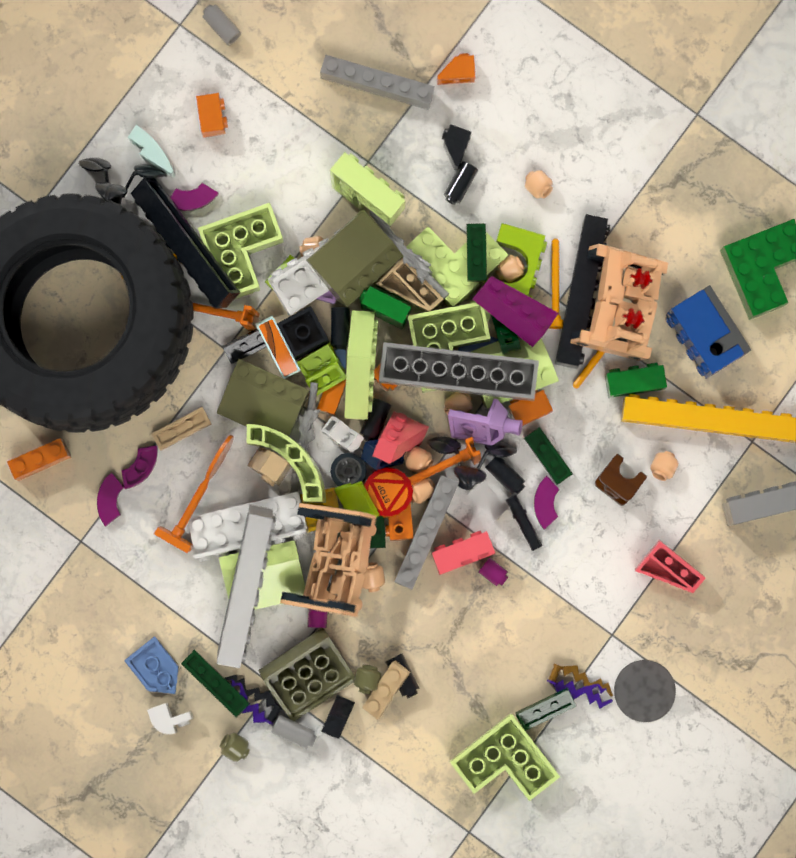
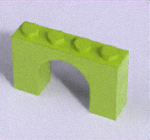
[484,223,547,297]

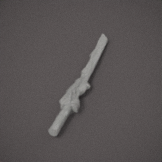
[370,210,449,299]
[289,382,320,494]

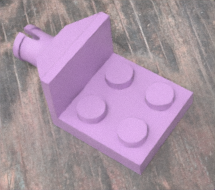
[448,399,523,446]

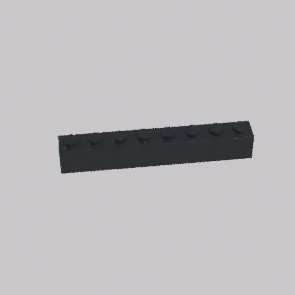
[130,178,240,309]
[555,214,610,369]

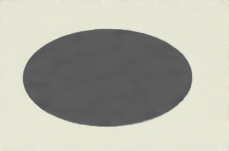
[614,660,676,722]

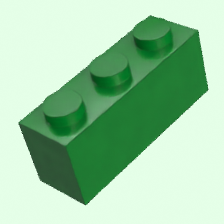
[605,363,667,398]

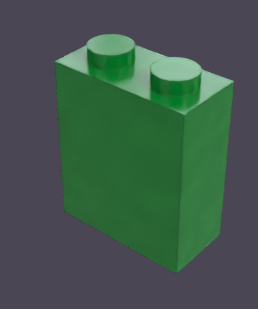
[360,286,411,330]

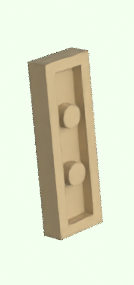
[152,407,212,451]
[362,661,410,719]

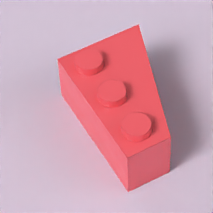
[372,411,429,464]
[431,531,495,575]
[635,540,705,593]

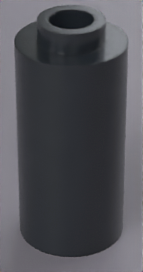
[444,161,478,205]
[331,307,350,350]
[359,398,391,441]
[485,457,526,495]
[385,653,419,699]

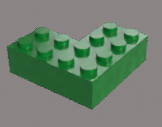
[720,219,796,320]

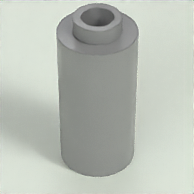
[203,5,241,45]
[271,715,317,749]

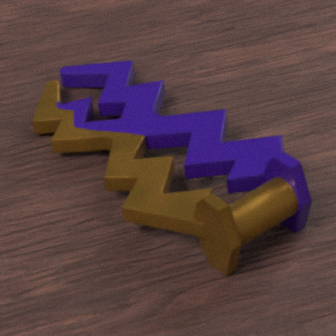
[547,664,613,709]

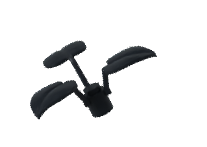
[78,158,167,205]
[426,436,517,490]

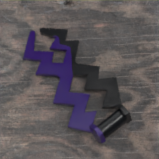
[225,674,283,725]

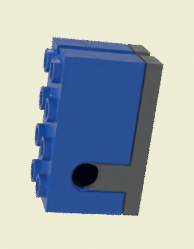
[666,285,751,379]

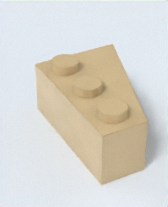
[376,259,444,312]
[247,447,291,487]

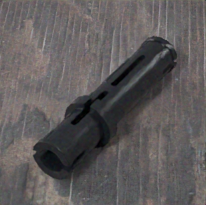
[505,495,543,551]

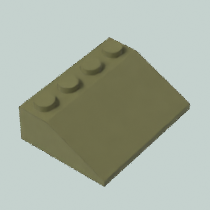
[306,209,403,307]
[217,359,310,437]
[258,628,355,721]

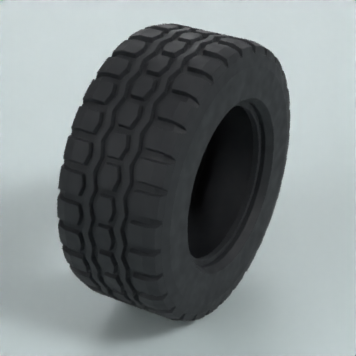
[0,193,194,433]

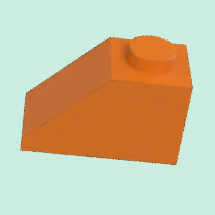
[437,53,475,85]

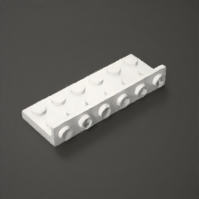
[267,229,340,316]
[188,491,309,562]

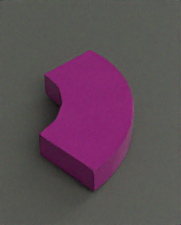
[170,183,219,211]
[122,445,158,489]
[97,472,124,527]
[534,476,560,530]

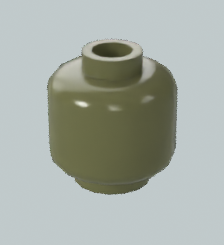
[354,664,381,694]
[219,733,250,762]

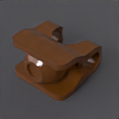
[595,454,647,506]

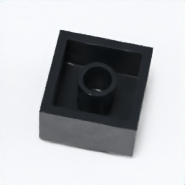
[277,306,329,360]

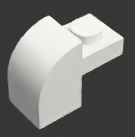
[321,415,364,453]
[147,703,193,734]

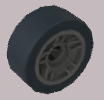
[330,453,367,487]

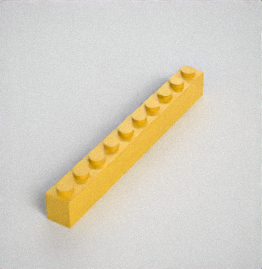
[621,394,796,443]

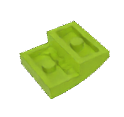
[296,343,346,396]
[334,481,379,517]

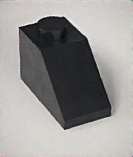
[441,124,472,171]
[321,695,355,739]

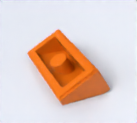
[317,379,346,416]

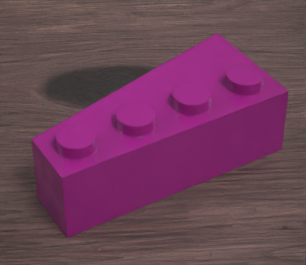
[472,276,558,347]

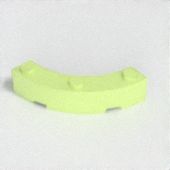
[246,424,326,503]

